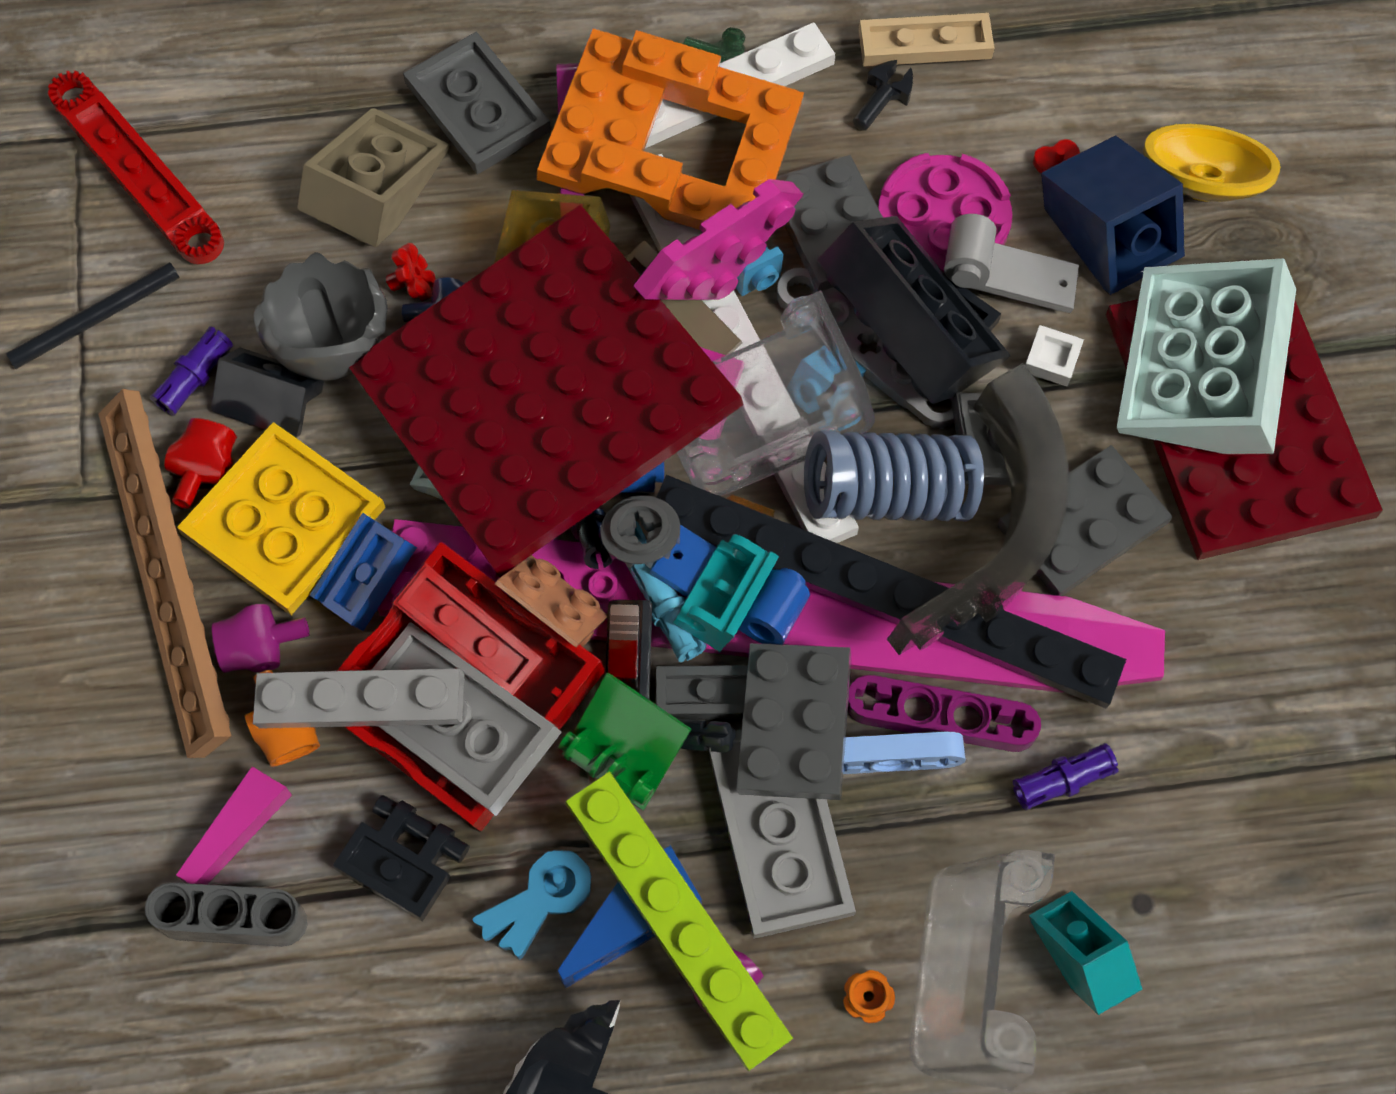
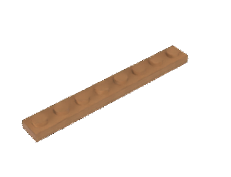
[99,389,231,758]

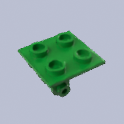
[558,673,692,811]

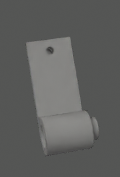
[944,214,1079,314]

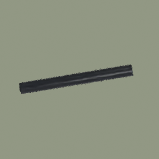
[5,262,180,369]

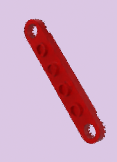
[48,70,224,264]

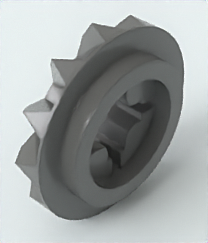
[601,496,680,569]

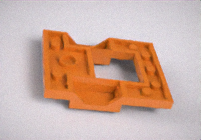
[537,28,804,230]

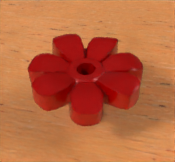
[386,243,436,301]

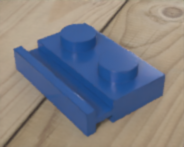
[310,513,417,631]

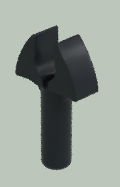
[853,60,913,131]

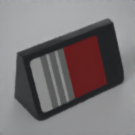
[605,600,652,699]

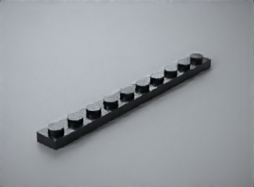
[656,475,1127,709]

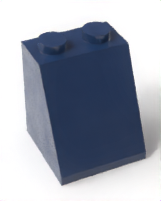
[1041,135,1185,295]

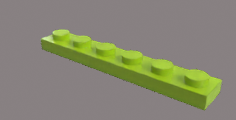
[566,771,794,1071]

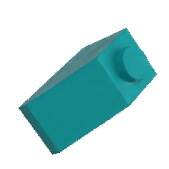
[1029,891,1143,1015]

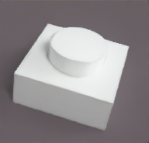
[1023,325,1084,387]

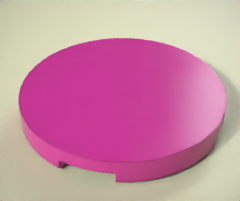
[878,153,1012,273]

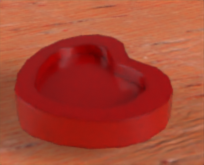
[1033,139,1080,174]

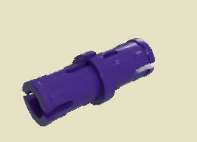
[150,326,233,416]
[1012,743,1119,810]

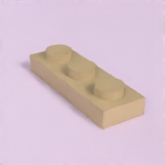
[859,13,995,67]

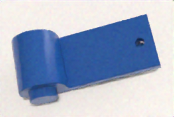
[649,525,810,645]

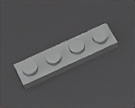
[253,668,464,728]

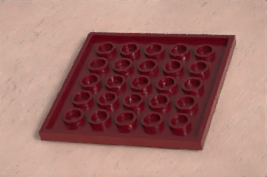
[349,204,744,577]

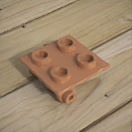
[495,555,607,647]

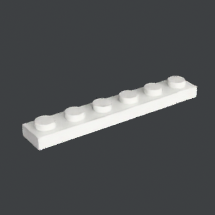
[645,22,835,148]

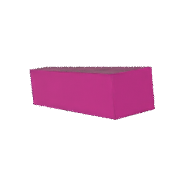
[176,767,292,885]

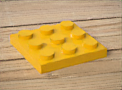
[177,422,386,616]

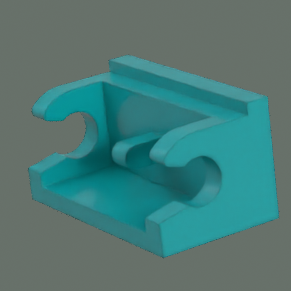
[673,534,779,652]

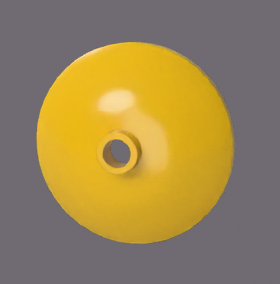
[1143,124,1281,202]

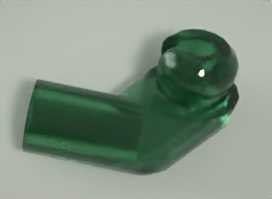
[683,27,746,63]

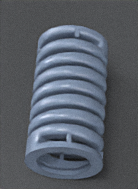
[804,431,984,522]

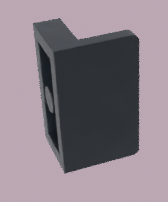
[211,347,324,438]

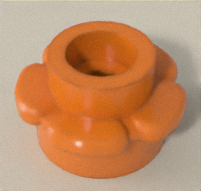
[843,970,895,1023]

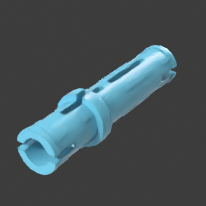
[626,521,707,662]

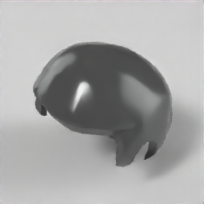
[253,252,388,381]

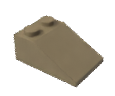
[297,107,450,247]

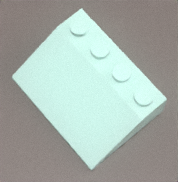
[1117,258,1296,454]

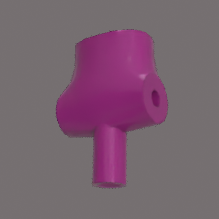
[212,604,310,673]

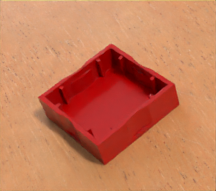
[337,542,605,832]

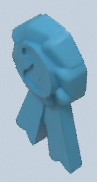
[472,850,591,960]

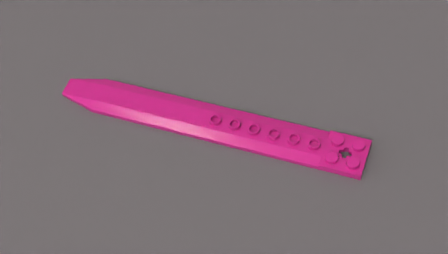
[378,519,1165,693]

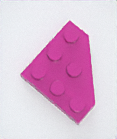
[634,179,804,300]

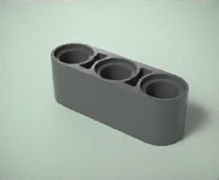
[145,883,308,947]

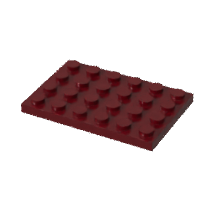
[1106,299,1383,560]

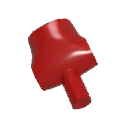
[164,418,237,509]

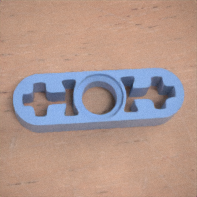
[843,732,966,774]

